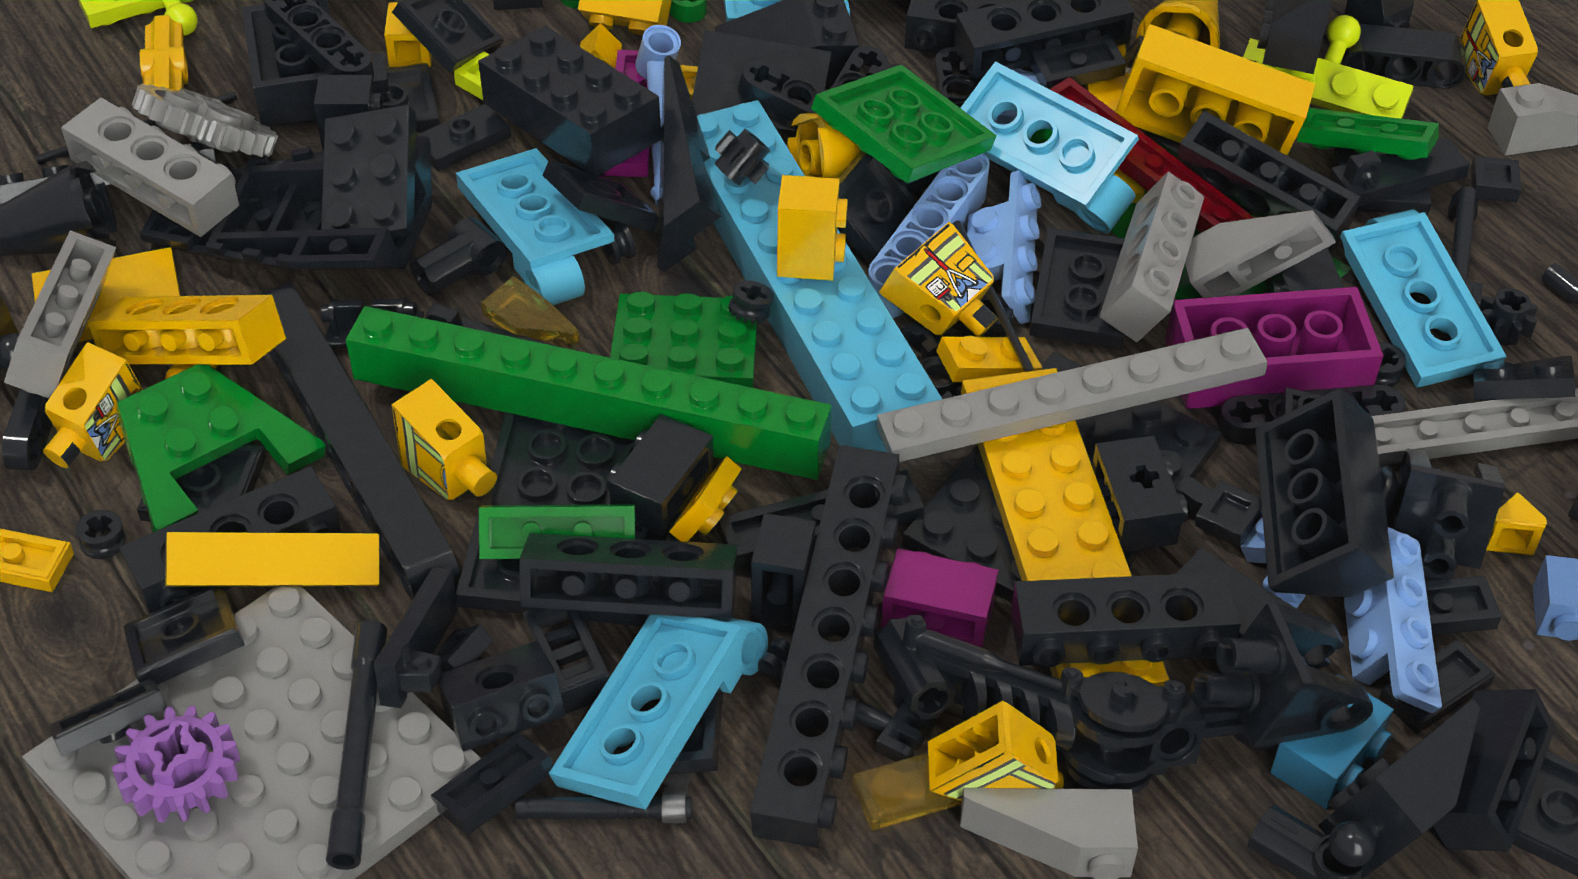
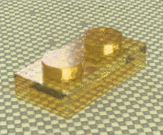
[853,753,962,831]

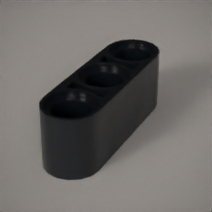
[1343,24,1466,88]

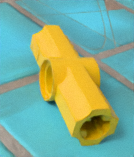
[140,15,188,91]

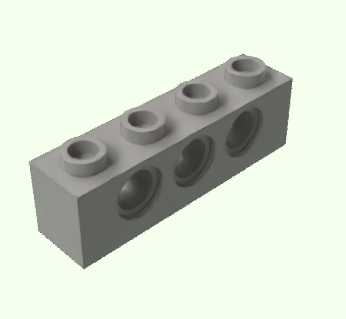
[61,97,239,237]
[1099,172,1204,342]
[4,230,116,398]

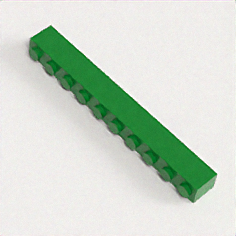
[346,306,832,480]

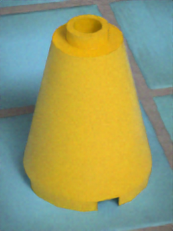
[1135,0,1220,52]
[787,113,861,179]

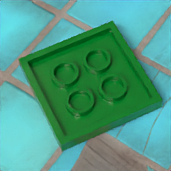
[811,64,997,184]
[610,292,757,388]

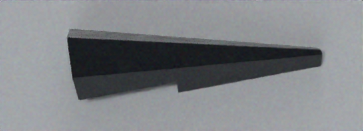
[657,55,721,272]

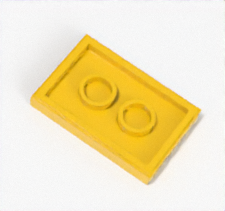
[32,247,181,342]

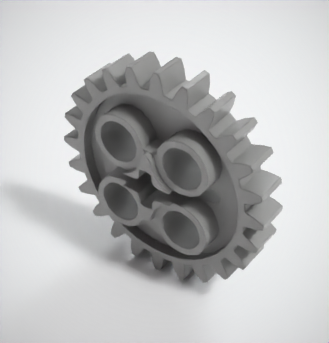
[132,84,278,157]

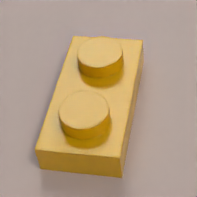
[936,336,1043,382]
[669,456,742,542]

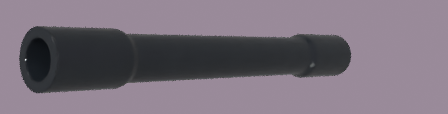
[326,620,388,870]

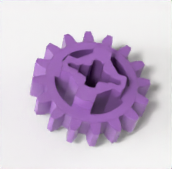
[112,706,240,823]

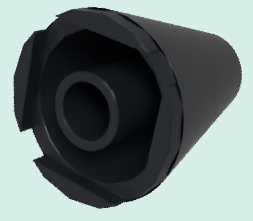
[0,161,117,256]

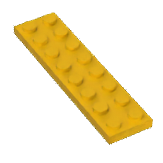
[961,368,1169,686]

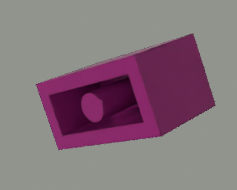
[881,548,999,648]

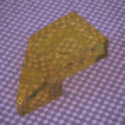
[481,276,580,345]

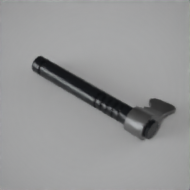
[515,772,692,823]

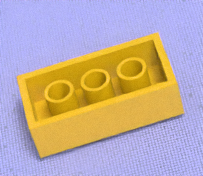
[1115,24,1315,156]

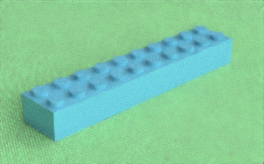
[697,100,942,452]

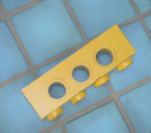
[87,295,286,365]

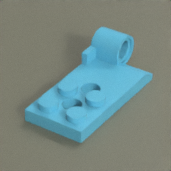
[961,61,1139,234]
[456,148,614,310]
[1340,209,1507,388]
[549,615,768,810]

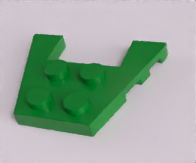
[117,364,326,533]

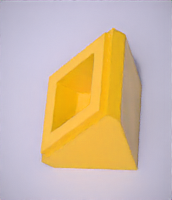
[580,23,622,69]
[1486,492,1547,555]

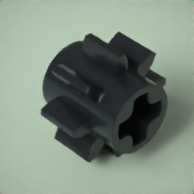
[715,128,770,185]
[1479,288,1538,346]

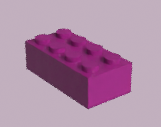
[1165,287,1383,409]

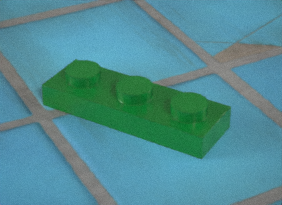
[1297,108,1439,160]
[479,504,636,559]

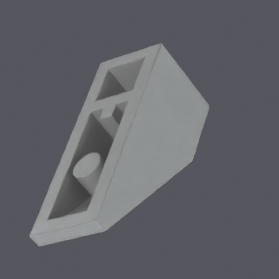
[1487,83,1578,156]
[1185,210,1336,298]
[960,788,1138,879]

